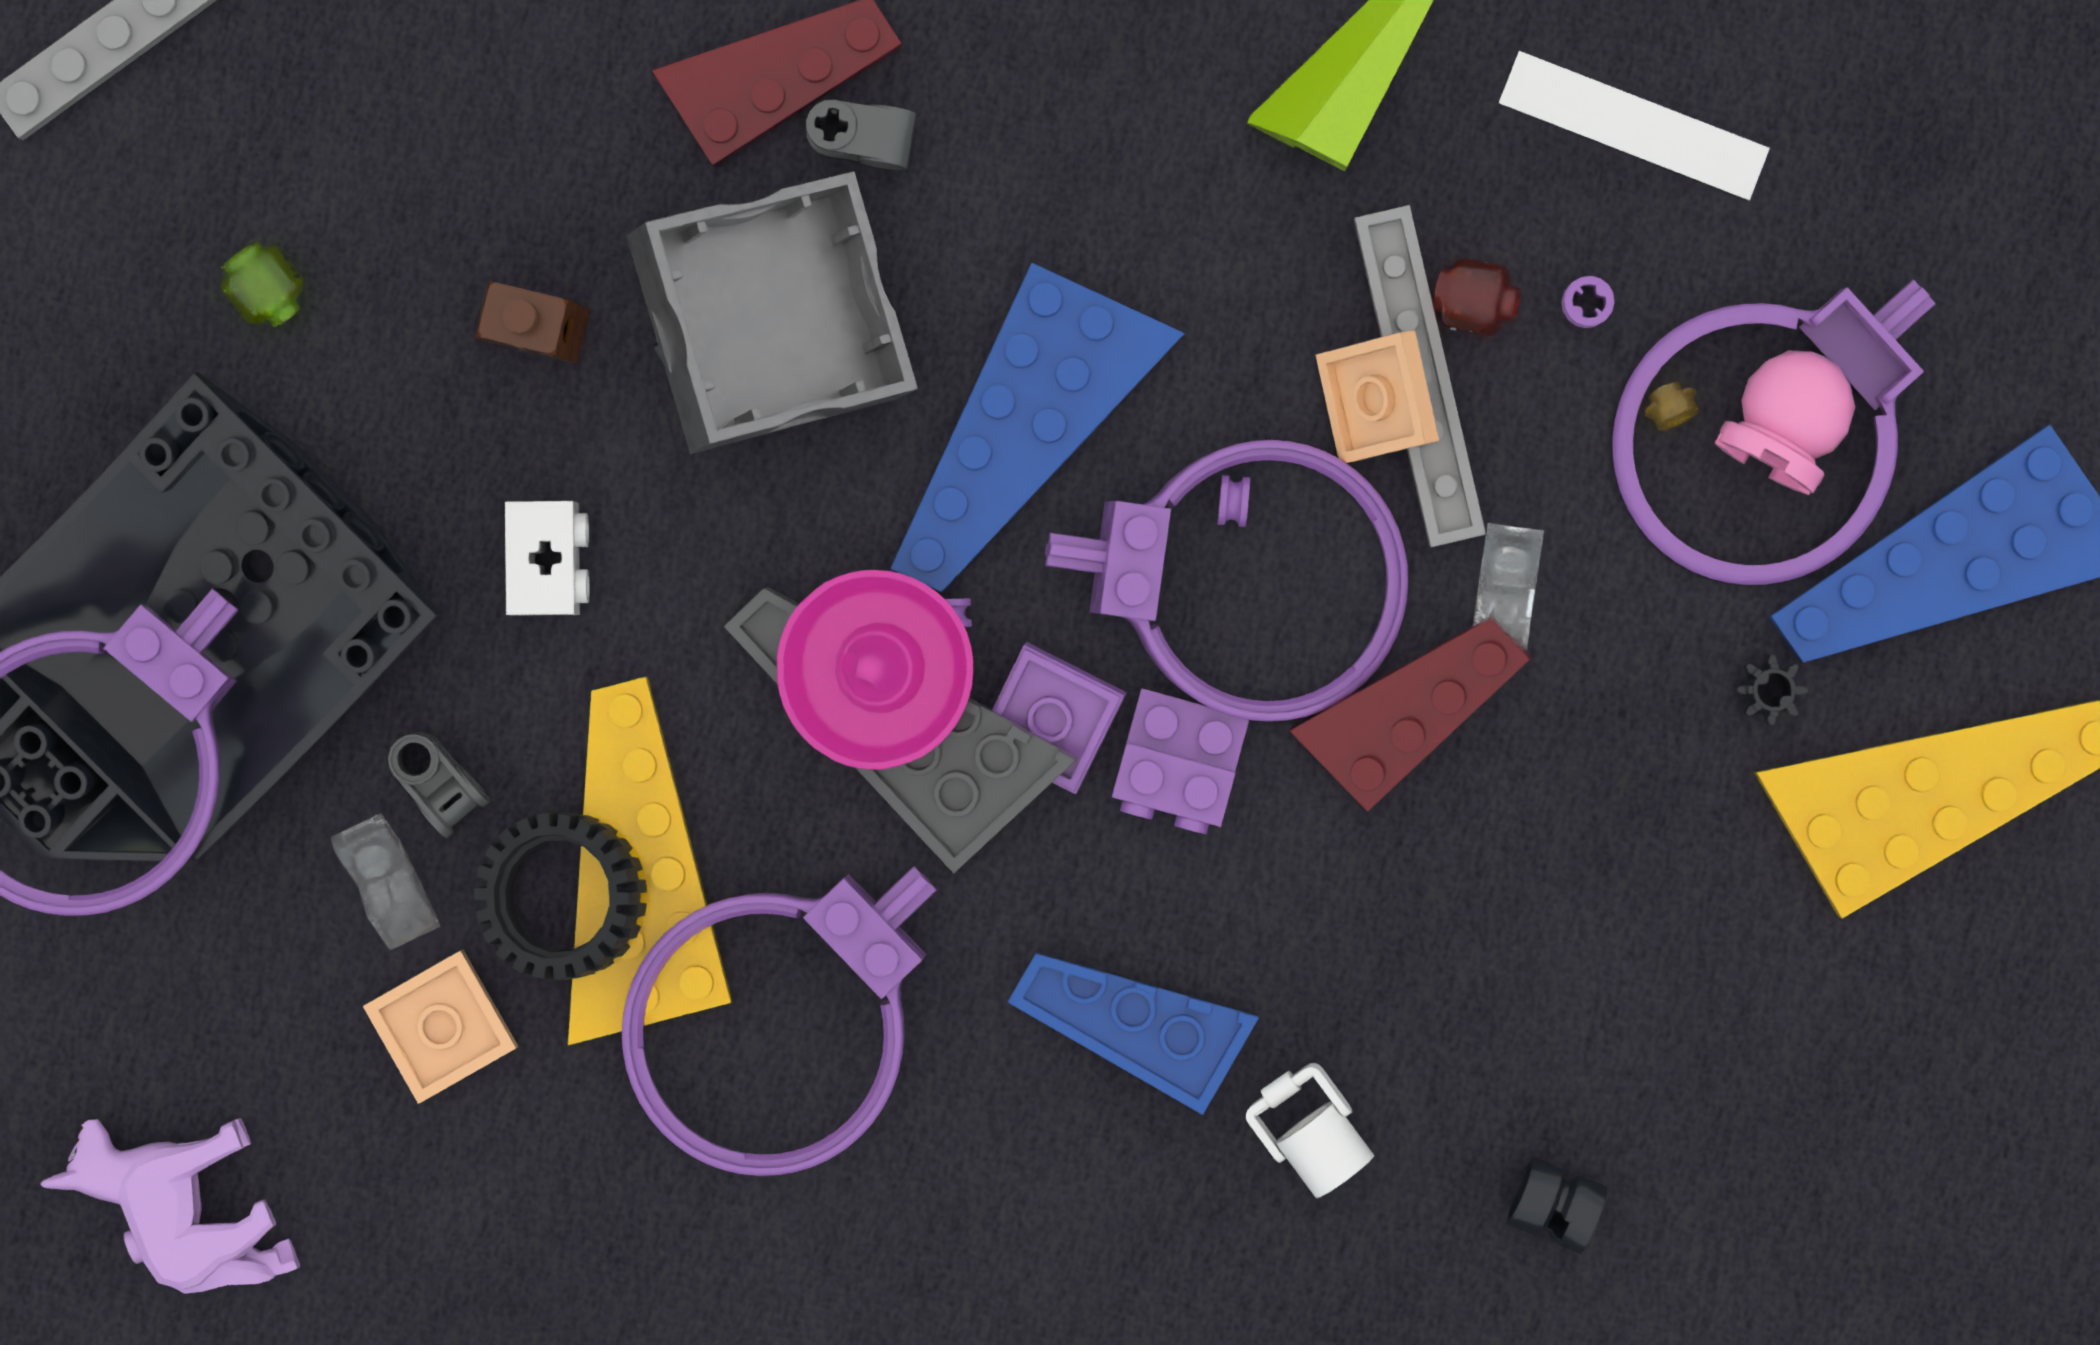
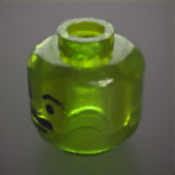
[220,241,305,327]

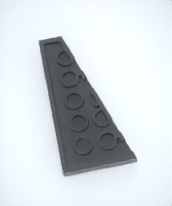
[724,587,1078,873]

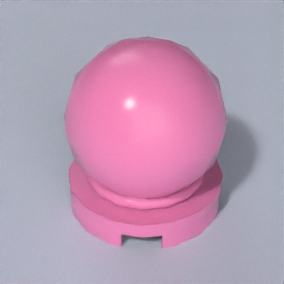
[1715,350,1855,495]

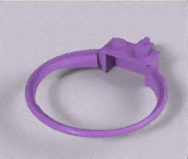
[1612,280,1936,585]
[1045,440,1408,721]
[0,589,238,916]
[622,866,937,1176]

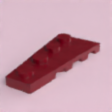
[652,0,902,167]
[1290,615,1531,812]

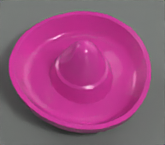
[777,570,973,770]

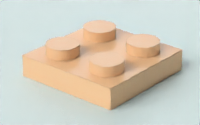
[1316,330,1439,463]
[363,950,519,1104]

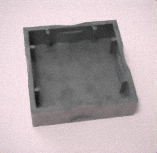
[626,172,918,454]

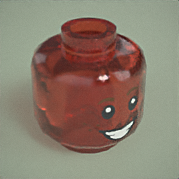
[1434,258,1521,337]

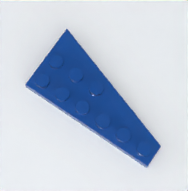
[890,263,1185,593]
[1768,425,2100,663]

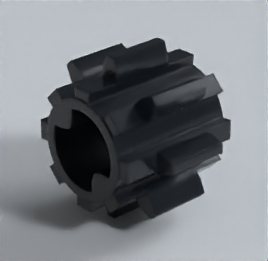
[1734,655,1808,725]

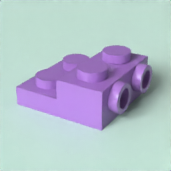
[1112,688,1249,835]

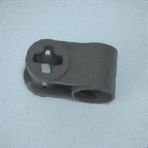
[806,100,916,170]
[388,731,490,838]

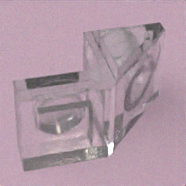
[1473,523,1544,651]
[331,813,440,950]

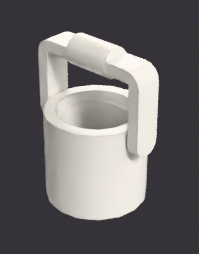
[1246,1063,1374,1198]

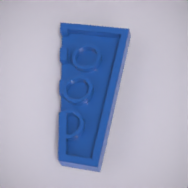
[1008,952,1259,1115]

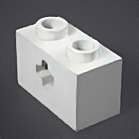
[505,501,590,616]

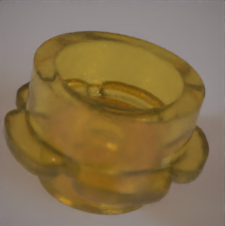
[1644,382,1699,431]

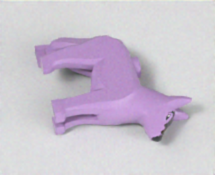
[41,1117,300,1294]

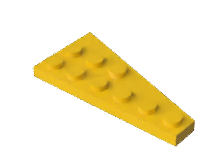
[568,677,732,1045]
[1754,700,2100,918]

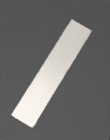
[1499,51,1770,200]

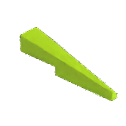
[1247,0,1433,171]

